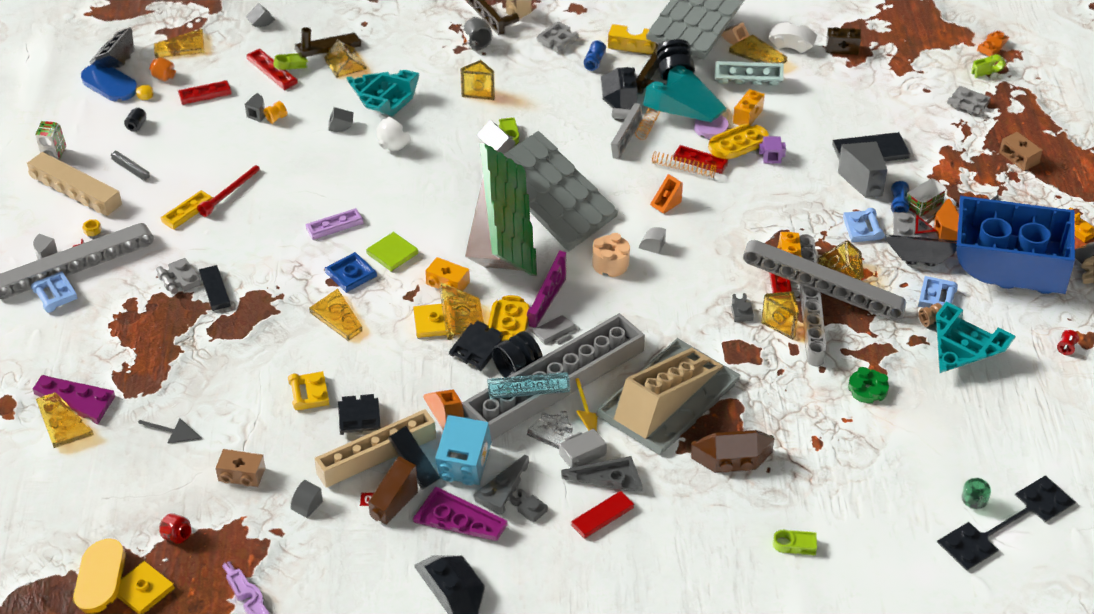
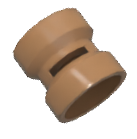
[919,303,942,327]

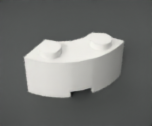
[768,23,818,53]

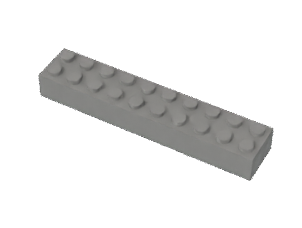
[462,313,645,440]

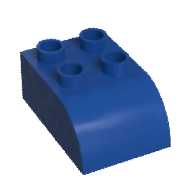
[957,196,1075,294]

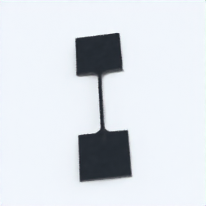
[937,475,1076,571]

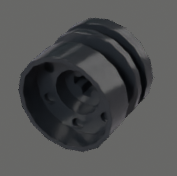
[656,39,695,81]
[492,331,543,378]

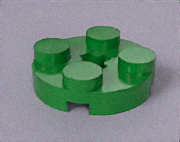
[848,367,889,404]

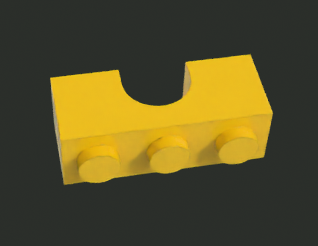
[608,24,658,55]

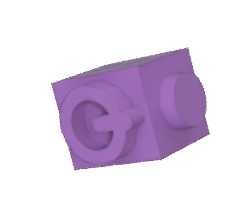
[759,136,786,163]

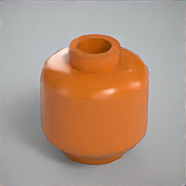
[149,57,176,82]

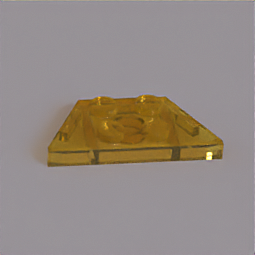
[439,283,484,340]

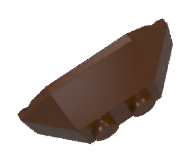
[691,430,774,473]

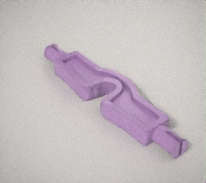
[223,562,269,614]

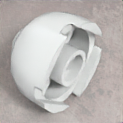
[376,117,411,151]

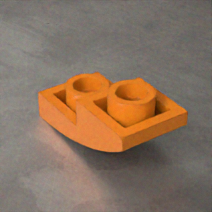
[977,31,1009,56]

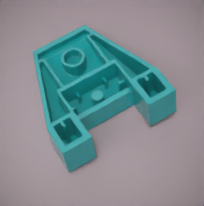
[643,65,726,122]

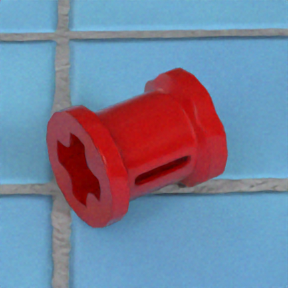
[1057,330,1080,355]

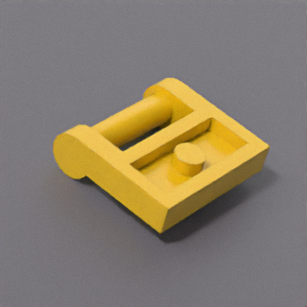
[288,371,330,410]

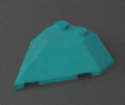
[346,70,420,117]
[936,301,1016,374]

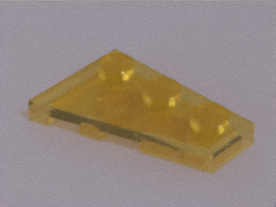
[154,29,205,58]

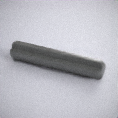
[110,151,150,180]

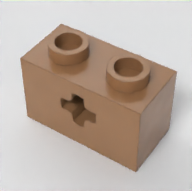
[999,132,1043,171]
[215,449,265,487]

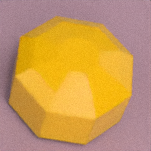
[136,85,154,100]
[82,219,102,236]

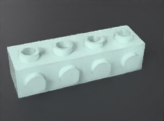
[715,61,784,85]

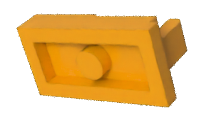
[1069,207,1094,243]

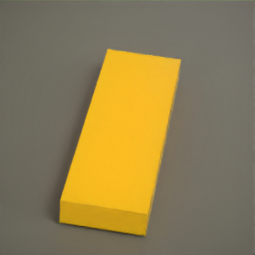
[160,190,213,230]

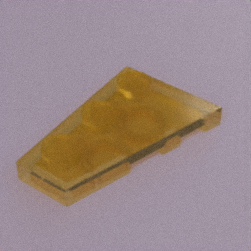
[729,34,787,64]
[309,289,362,341]
[36,392,94,448]

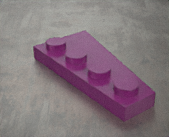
[527,250,566,328]
[33,375,116,425]
[413,486,508,541]

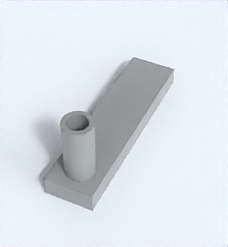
[611,103,643,159]

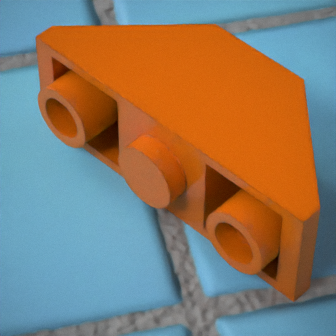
[933,199,959,240]
[423,389,464,430]

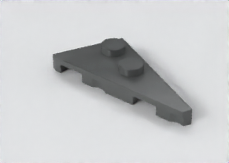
[473,455,529,514]
[561,456,643,492]

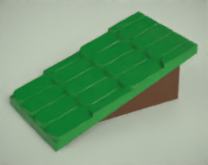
[465,143,537,276]

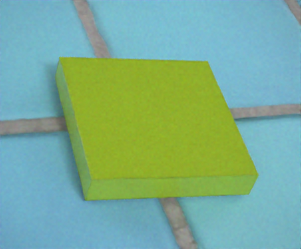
[366,231,419,271]

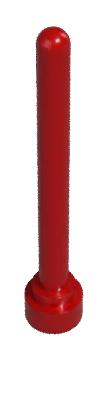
[197,165,260,217]

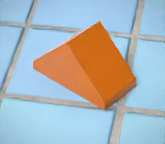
[650,174,683,214]

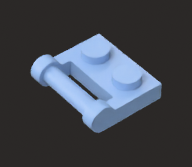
[843,208,884,242]
[31,271,78,313]
[918,276,958,308]

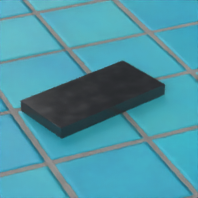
[832,132,910,162]

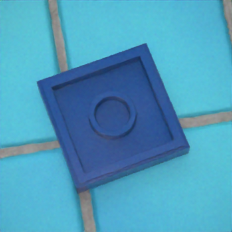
[325,252,377,293]

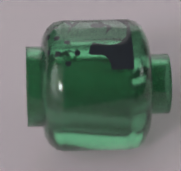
[961,478,991,509]

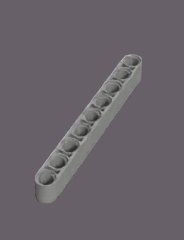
[0,223,154,299]
[799,234,826,367]
[743,240,907,321]

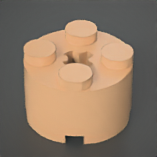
[592,233,630,277]

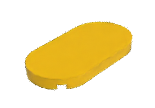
[708,124,769,159]
[488,295,530,341]
[74,539,126,614]

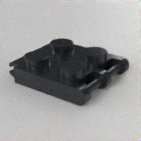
[449,320,504,371]
[338,394,381,435]

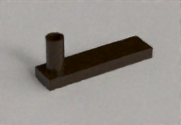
[468,0,519,35]
[295,27,362,58]
[636,44,665,94]

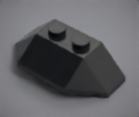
[89,27,135,68]
[601,67,638,110]
[885,234,957,266]
[414,555,485,614]

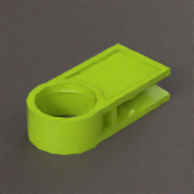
[273,53,308,70]
[971,54,1006,78]
[499,117,519,146]
[773,529,817,555]

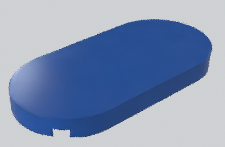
[81,65,137,101]

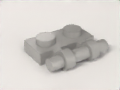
[537,21,579,52]
[947,86,991,115]
[156,258,201,294]

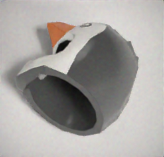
[463,17,492,51]

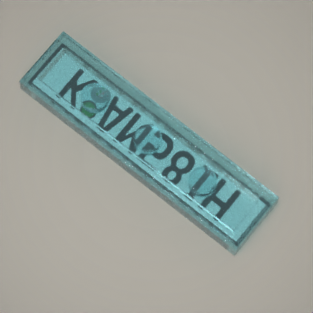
[487,372,570,399]

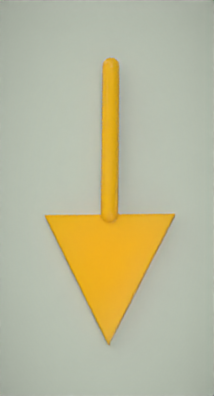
[575,378,597,431]

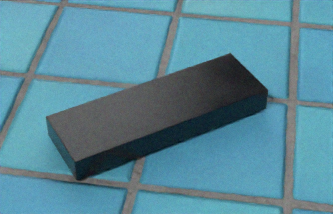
[199,265,231,311]
[388,426,440,490]

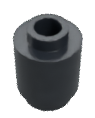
[124,108,146,132]

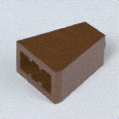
[368,456,418,525]

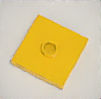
[413,303,455,338]
[117,561,174,614]

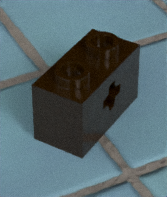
[826,27,861,55]

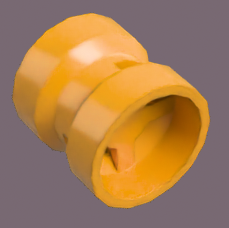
[263,101,288,123]

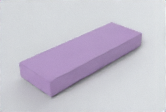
[306,208,364,240]

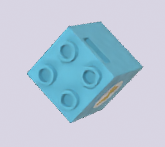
[435,415,492,486]

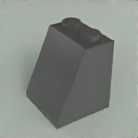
[838,142,887,198]

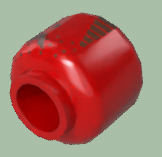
[159,513,192,544]

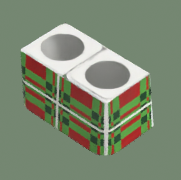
[35,121,66,160]
[907,179,946,217]

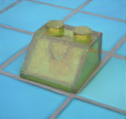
[818,240,864,280]

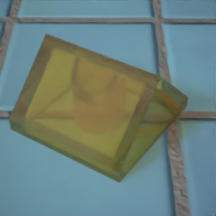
[324,40,367,78]
[460,60,495,100]
[761,291,799,340]

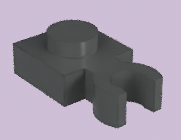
[731,293,754,322]
[510,489,548,523]

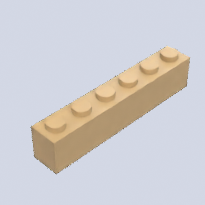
[27,152,122,216]
[314,409,436,488]

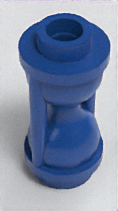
[583,40,606,71]
[891,181,909,214]

